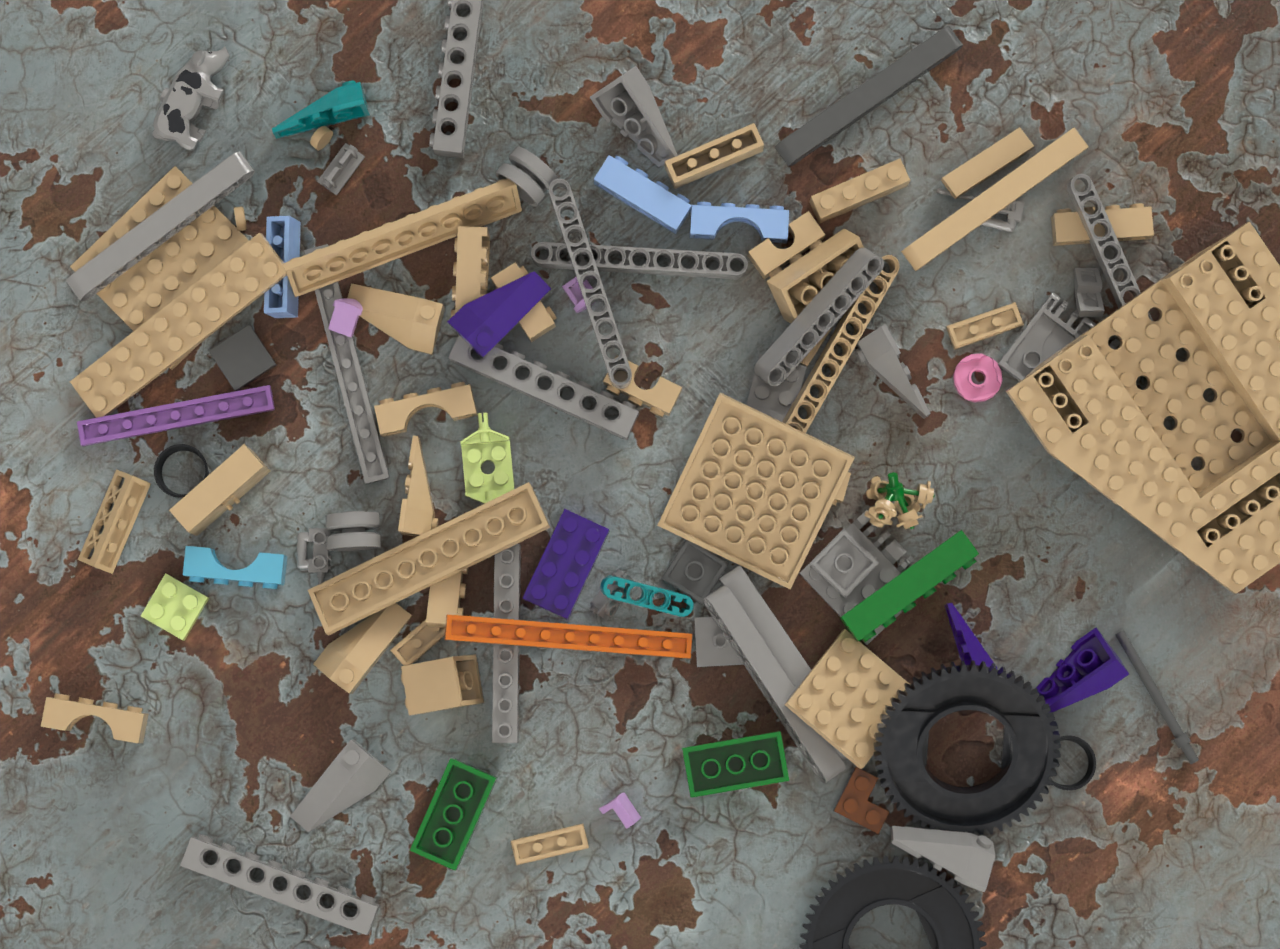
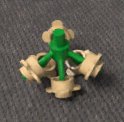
[864,472,935,530]

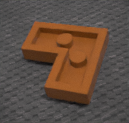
[834,767,889,834]

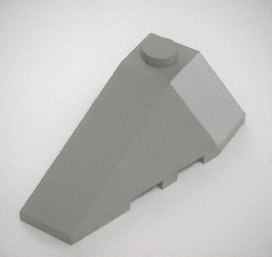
[590,66,678,167]
[854,324,931,419]
[290,740,392,832]
[890,826,995,892]

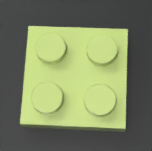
[141,573,209,641]

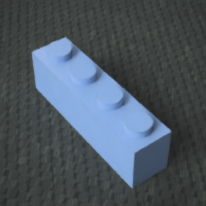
[594,155,692,234]
[264,216,301,318]

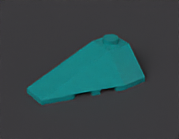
[272,81,370,139]

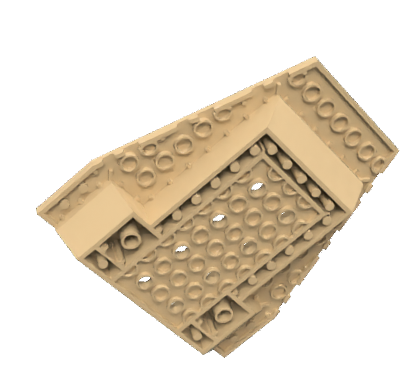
[1006,222,1280,594]

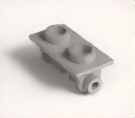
[317,143,365,196]
[590,569,634,621]

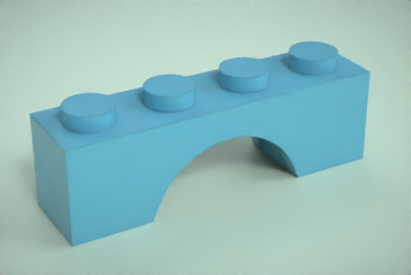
[183,546,287,589]

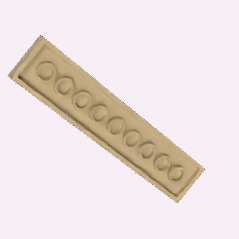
[283,179,522,297]
[70,233,287,418]
[308,482,551,636]

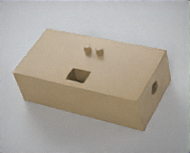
[169,444,271,536]

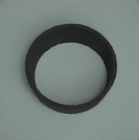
[154,444,208,498]
[1053,736,1096,790]

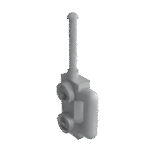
[936,187,1025,232]
[297,528,331,618]

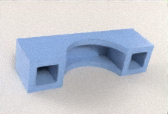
[690,202,789,244]

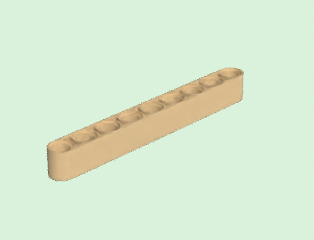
[901,127,1089,271]
[782,255,900,433]

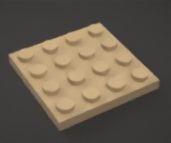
[784,629,909,769]

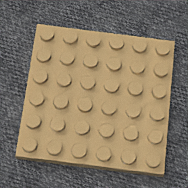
[70,166,249,370]
[657,393,855,589]

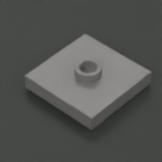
[809,528,879,598]
[694,617,744,667]

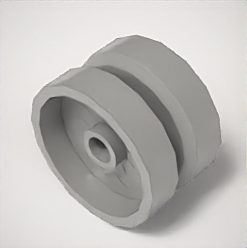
[495,146,558,207]
[325,511,381,551]

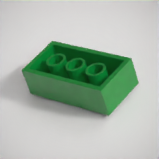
[682,731,789,798]
[410,758,498,871]

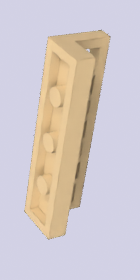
[78,469,151,574]

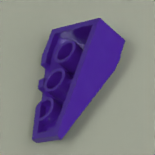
[447,271,551,357]
[944,603,998,670]
[1036,627,1129,712]

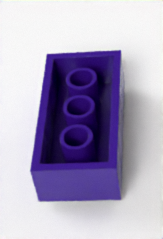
[523,509,610,620]

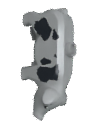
[153,46,230,150]

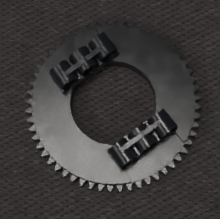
[874,660,1061,835]
[799,855,987,949]

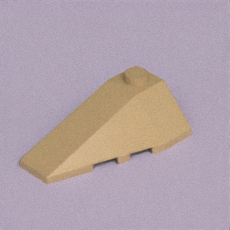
[347,283,445,355]
[398,436,438,536]
[313,603,412,694]

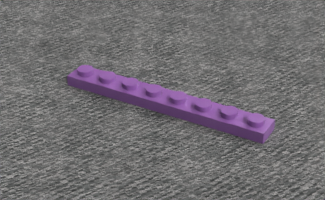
[77,385,275,446]

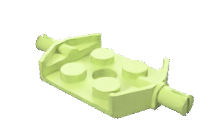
[460,413,514,504]

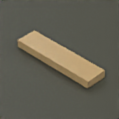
[941,127,1034,199]

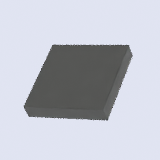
[209,324,277,391]
[661,540,729,605]

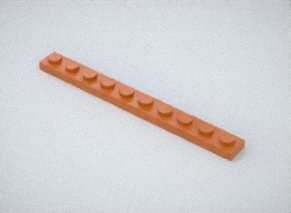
[444,614,692,659]

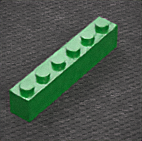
[840,530,979,642]

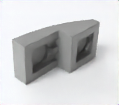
[1074,268,1104,317]

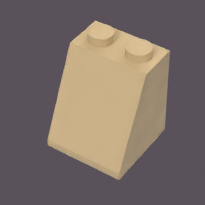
[401,654,484,716]

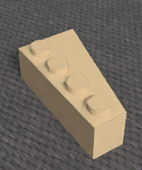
[451,226,490,317]
[767,229,864,324]

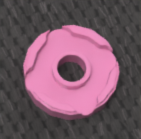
[953,354,1002,403]

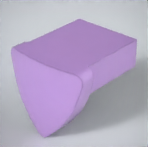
[562,277,595,313]
[328,298,363,337]
[599,792,641,829]

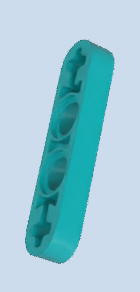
[600,575,694,617]

